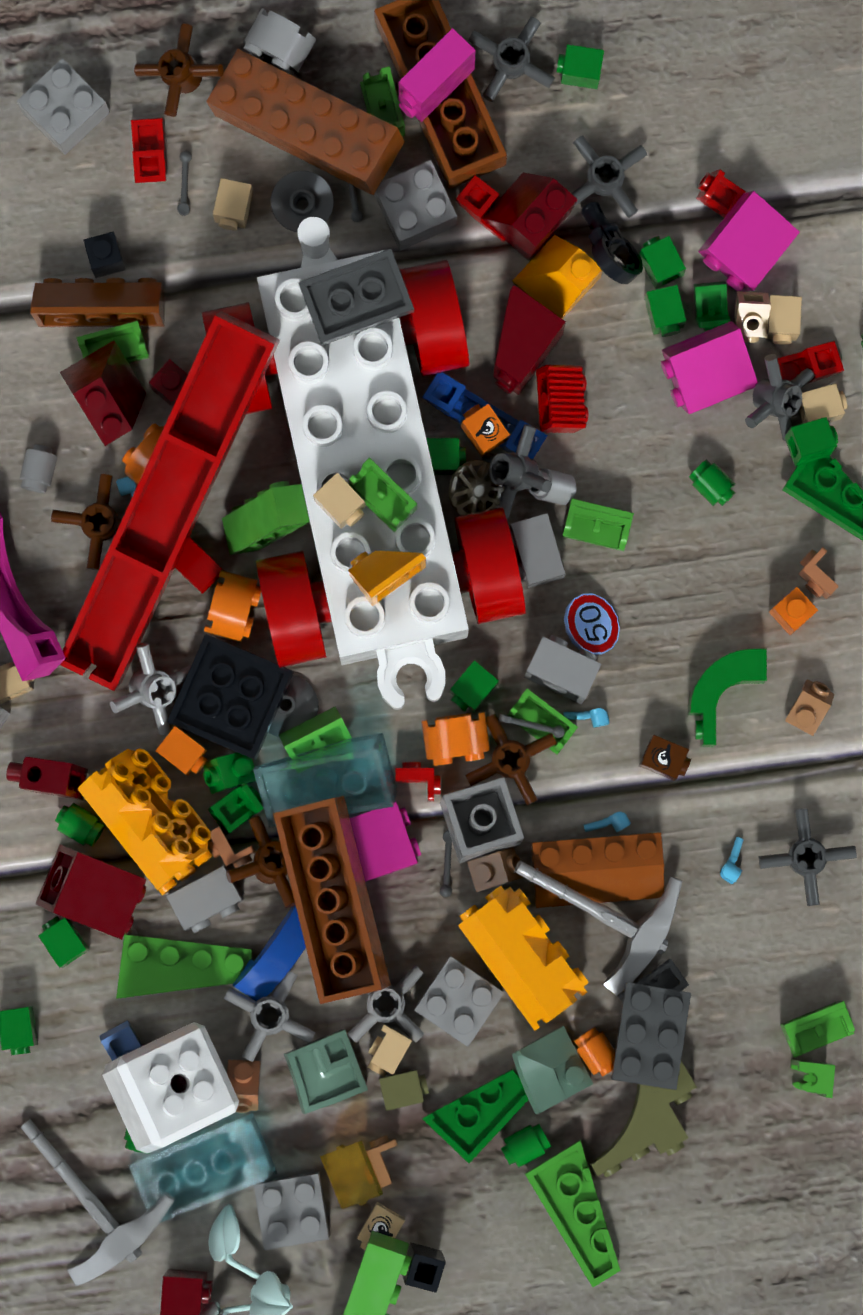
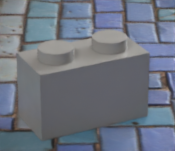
[510,513,565,589]
[166,866,243,933]

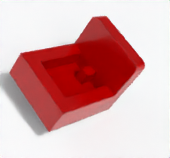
[696,169,746,218]
[395,762,441,802]

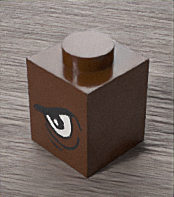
[639,735,691,781]

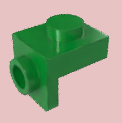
[694,281,730,331]
[203,752,258,794]
[207,783,264,835]

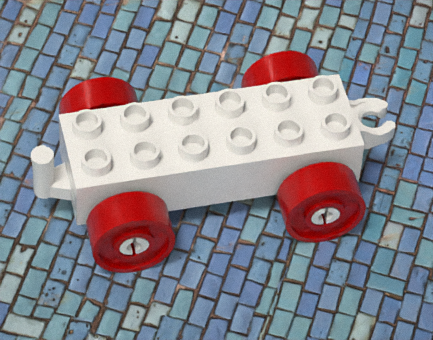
[202,217,526,710]

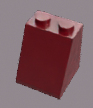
[482,172,578,261]
[493,285,566,395]
[60,340,146,446]
[35,844,147,940]

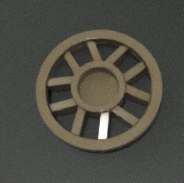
[448,460,504,516]

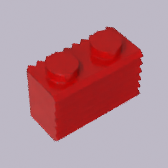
[536,365,589,433]

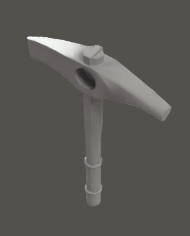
[514,861,682,996]
[20,1119,175,1286]

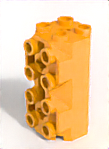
[77,748,213,896]
[458,885,589,1031]

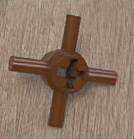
[134,24,224,117]
[51,474,122,570]
[465,713,557,805]
[226,816,295,908]

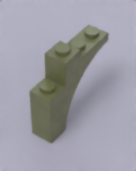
[589,1061,697,1177]

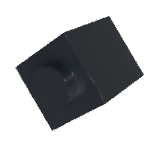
[83,231,126,278]
[402,1242,446,1293]

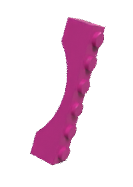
[0,513,66,682]

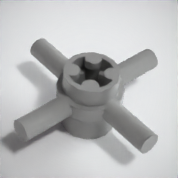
[110,642,191,735]
[347,965,424,1043]
[224,971,316,1062]

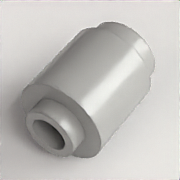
[20,444,57,493]
[529,468,577,505]

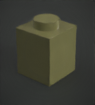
[379,1069,429,1111]

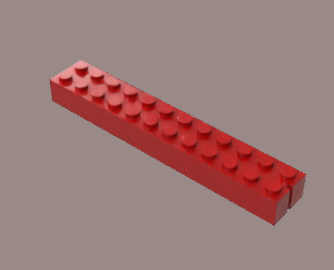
[60,311,280,691]

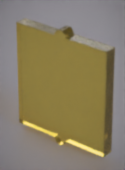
[320,1140,383,1209]

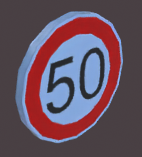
[564,593,620,655]

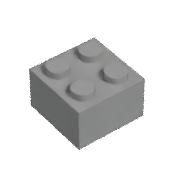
[17,58,110,155]
[374,160,457,251]
[524,635,601,705]
[440,777,524,863]
[414,956,504,1047]
[254,1171,330,1250]

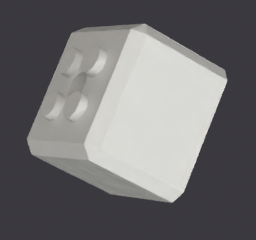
[102,1022,239,1153]

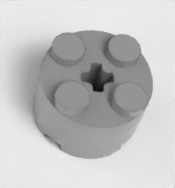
[243,8,316,76]

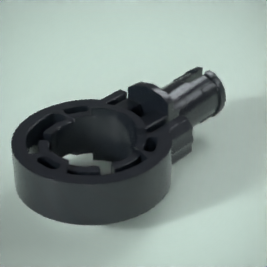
[581,202,643,284]

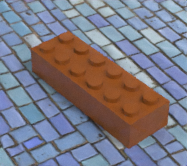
[374,0,507,189]
[206,49,405,195]
[273,796,391,1004]

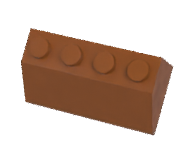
[31,278,165,327]
[531,832,664,908]

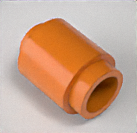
[574,1026,615,1077]

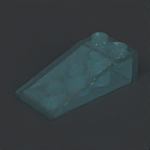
[253,733,398,827]
[129,1113,277,1223]

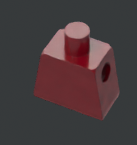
[6,757,88,800]

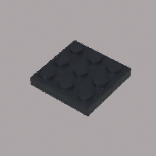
[167,634,294,760]

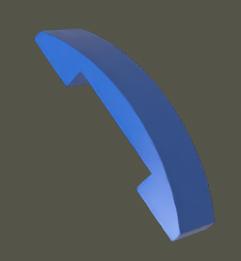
[422,372,548,459]
[232,905,306,1001]

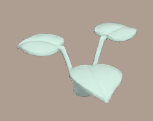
[200,1204,293,1315]

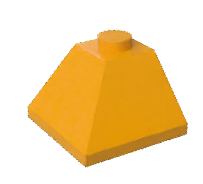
[512,235,602,319]
[348,550,426,606]

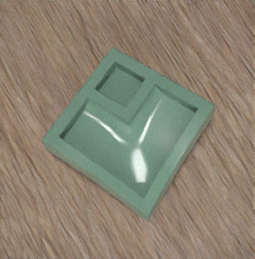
[512,1026,593,1114]
[284,1029,368,1114]

